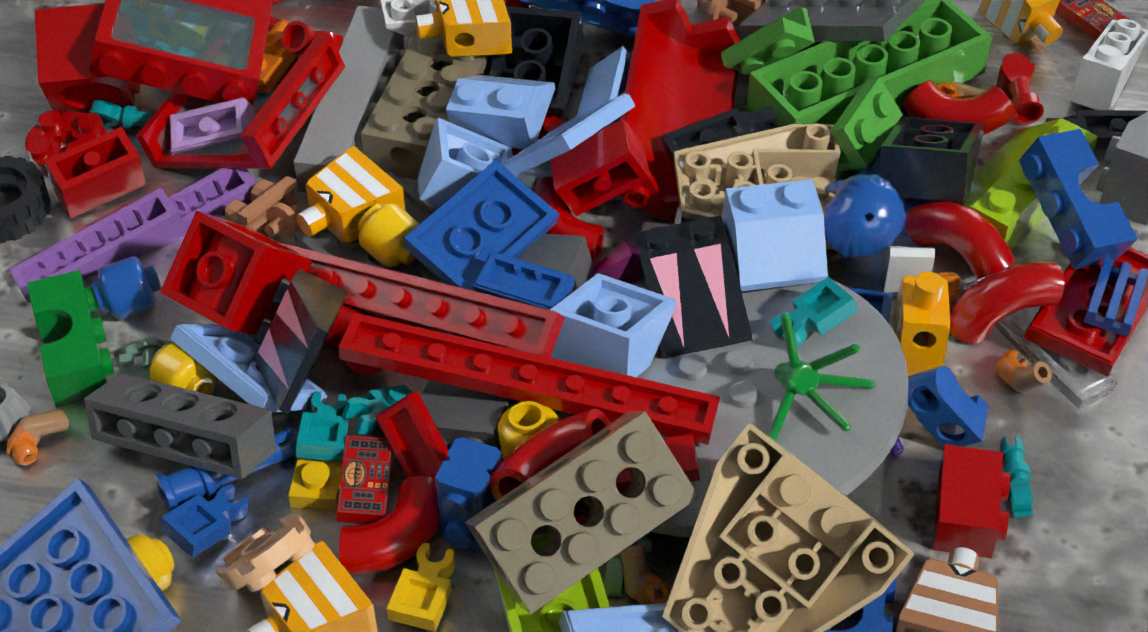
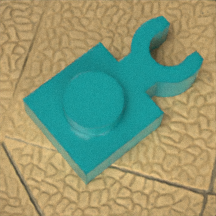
[770,276,858,347]
[342,384,413,434]
[296,391,350,462]

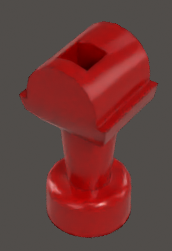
[281,21,343,55]
[996,53,1044,125]

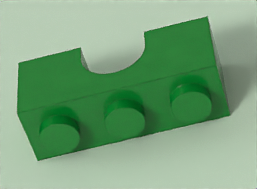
[27,270,115,408]

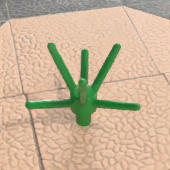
[768,313,875,441]

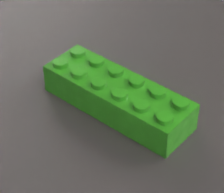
[747,0,992,128]

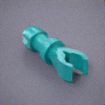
[90,100,157,130]
[1000,435,1033,517]

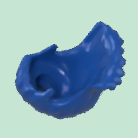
[824,174,907,258]

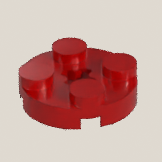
[25,110,107,177]

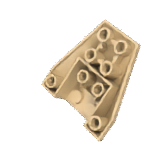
[673,124,841,249]
[662,422,915,632]

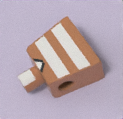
[896,547,998,632]

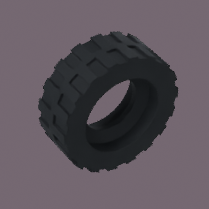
[0,156,51,243]

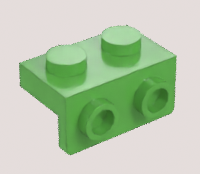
[721,7,815,75]
[831,76,903,171]

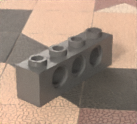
[84,373,277,479]

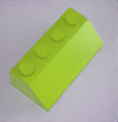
[958,118,1098,250]

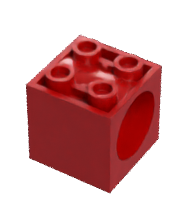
[35,3,141,113]
[159,210,312,335]

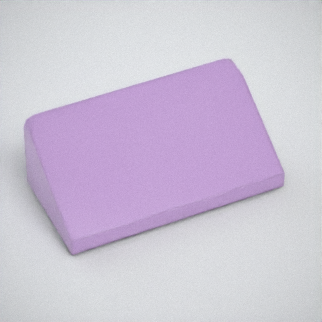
[170,98,255,154]

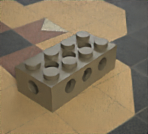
[361,32,492,180]
[465,411,699,614]

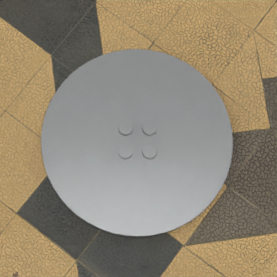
[552,279,909,537]

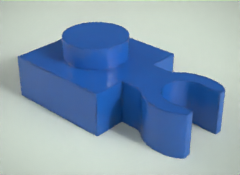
[161,484,249,558]

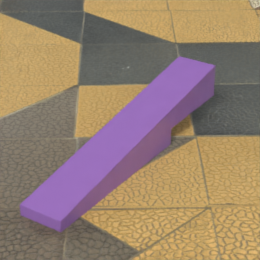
[9,168,257,303]

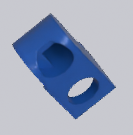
[908,366,989,448]

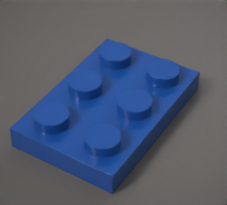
[403,160,560,291]

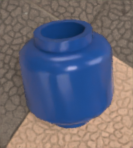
[92,256,162,320]

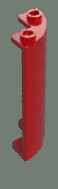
[619,0,740,222]

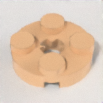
[215,513,315,592]

